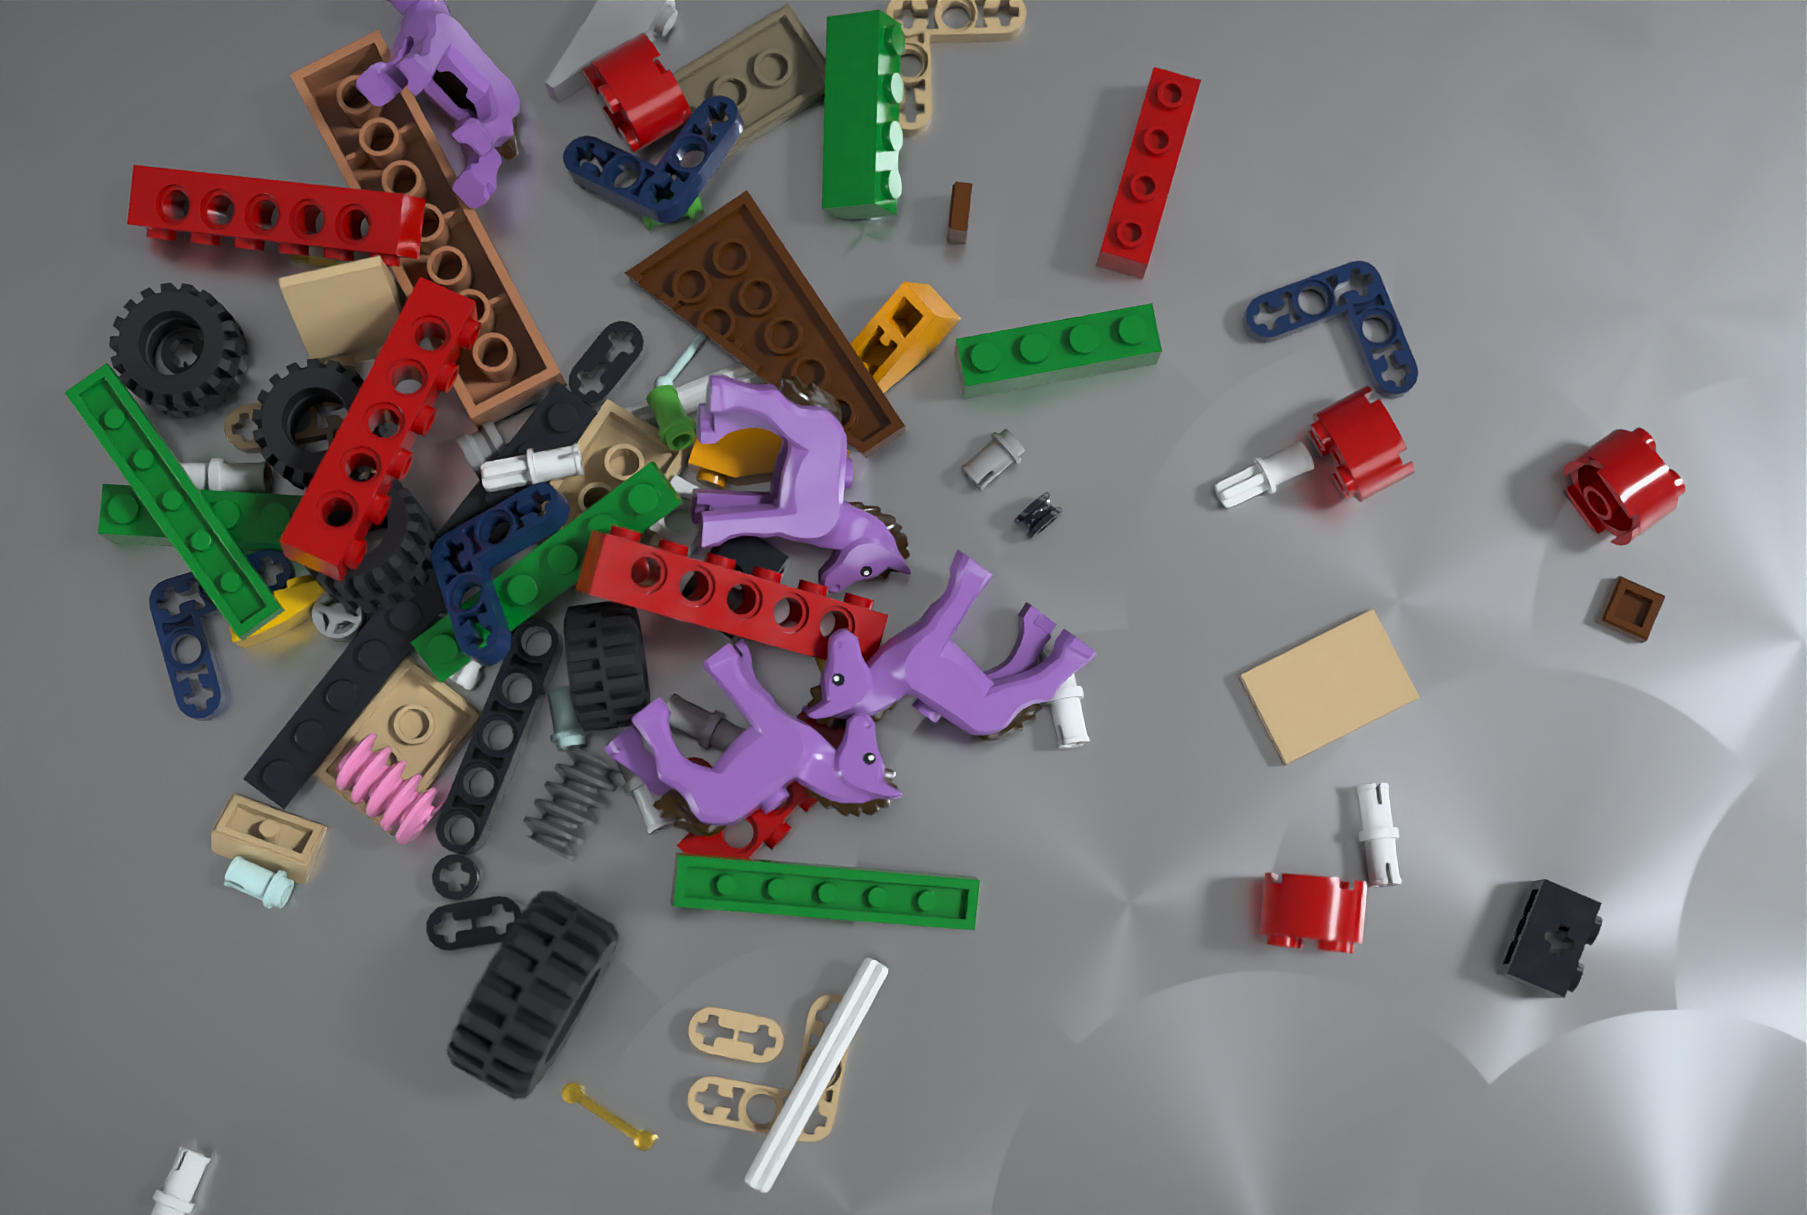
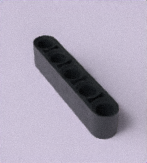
[435,618,564,855]

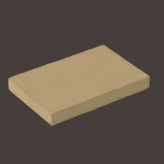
[1239,609,1420,766]
[313,655,482,836]

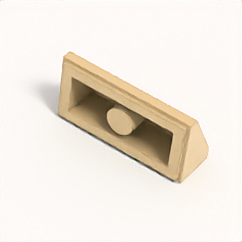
[211,793,327,885]

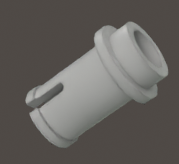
[960,429,1025,491]

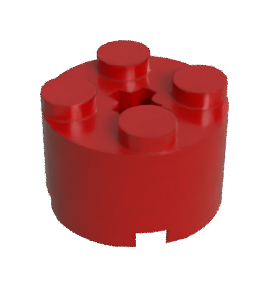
[582,33,691,153]
[1308,385,1415,502]
[1564,427,1685,546]
[1260,872,1368,954]

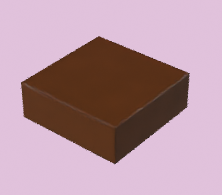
[947,181,973,244]
[1597,576,1666,643]

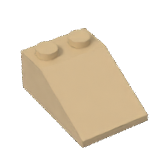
[278,256,406,370]
[535,399,692,545]

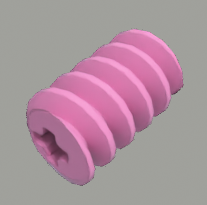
[335,732,445,845]

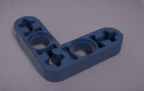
[563,95,744,224]
[1243,260,1418,399]
[431,482,570,666]
[149,549,296,721]

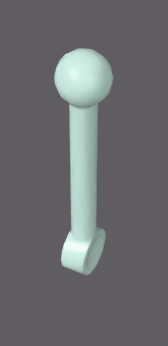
[654,332,707,389]

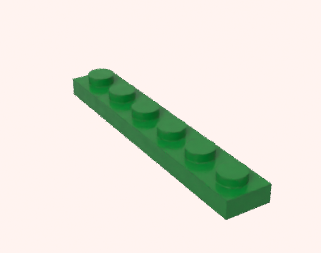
[64,363,285,640]
[410,461,684,683]
[670,852,980,930]

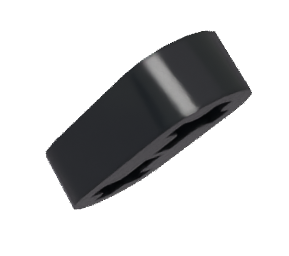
[568,321,645,408]
[426,896,523,951]

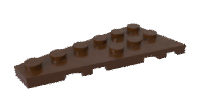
[625,190,908,458]

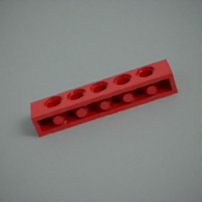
[127,165,426,267]
[280,277,482,582]
[576,525,888,663]

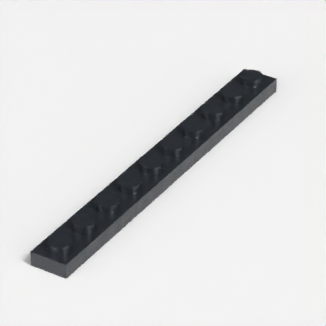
[243,382,598,809]

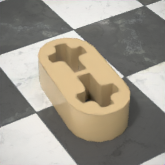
[688,1007,784,1063]

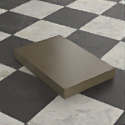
[673,3,826,160]

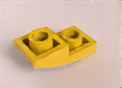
[229,575,325,649]

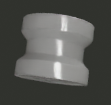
[456,419,506,480]
[312,592,369,643]

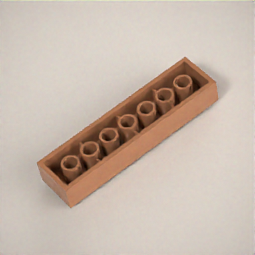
[290,29,567,430]

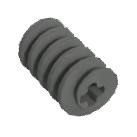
[523,746,623,862]

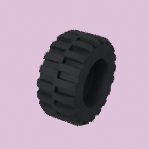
[447,891,619,1099]

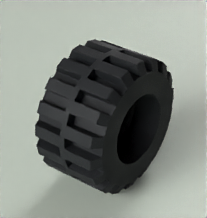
[109,282,248,417]
[252,358,389,490]
[305,472,438,613]
[563,601,650,732]

